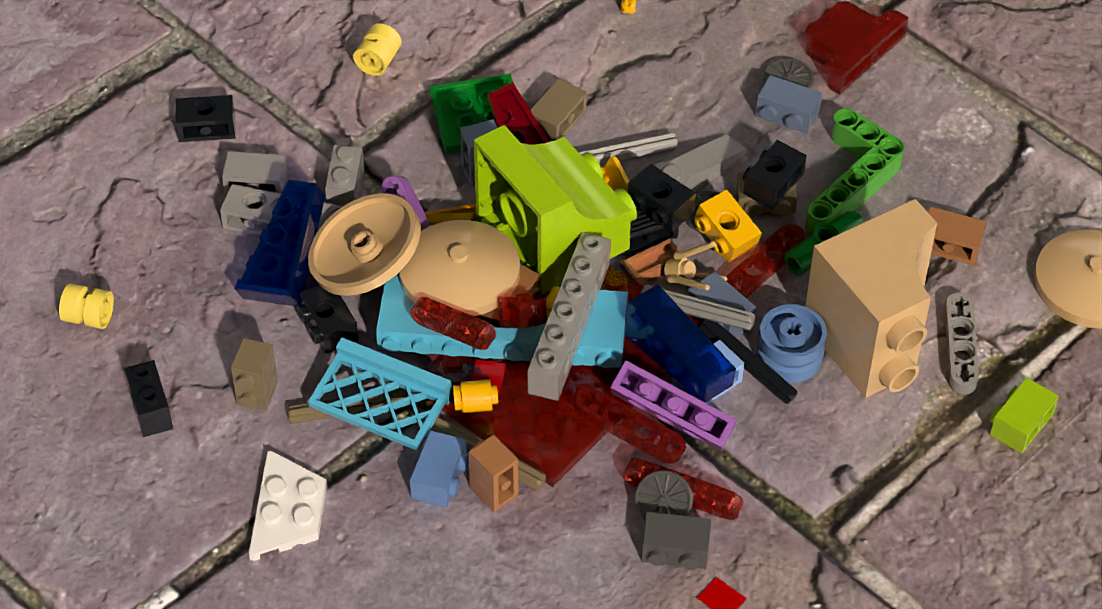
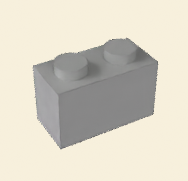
[325,145,364,206]
[222,151,287,196]

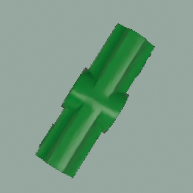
[784,210,864,275]

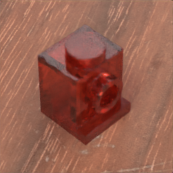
[497,293,547,328]

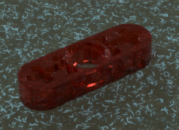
[410,297,496,350]

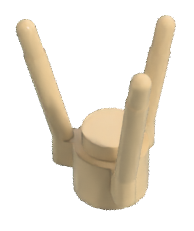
[664,241,727,290]

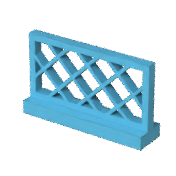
[308,338,454,451]

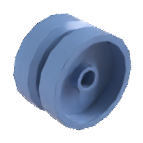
[757,304,827,383]

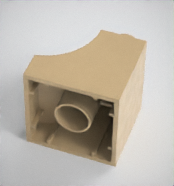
[805,199,937,398]

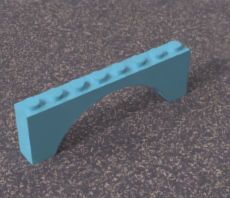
[376,275,628,368]

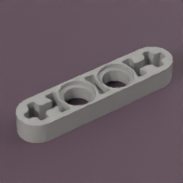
[945,292,979,395]

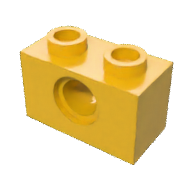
[694,190,762,263]

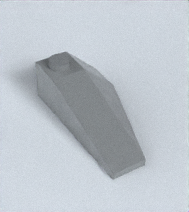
[629,134,747,193]

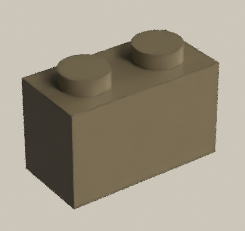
[529,78,587,142]
[231,338,278,410]

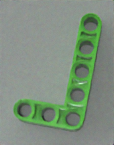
[805,108,904,236]

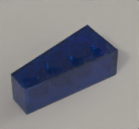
[234,180,325,307]
[625,284,736,403]

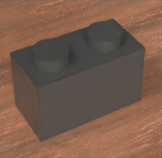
[642,512,711,569]

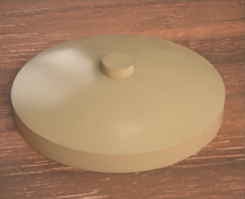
[308,193,421,296]
[399,220,520,318]
[1034,230,1102,329]

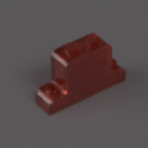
[804,1,909,95]

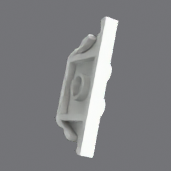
[249,451,327,561]

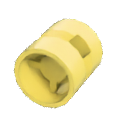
[353,23,401,76]
[59,283,114,330]

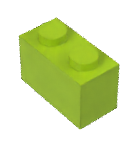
[990,378,1059,454]

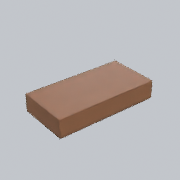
[620,238,681,288]

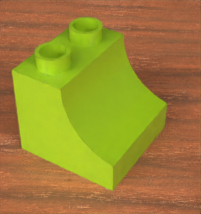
[474,125,637,294]

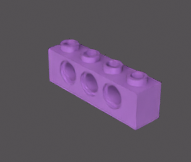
[611,361,737,453]

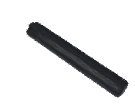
[699,319,798,404]

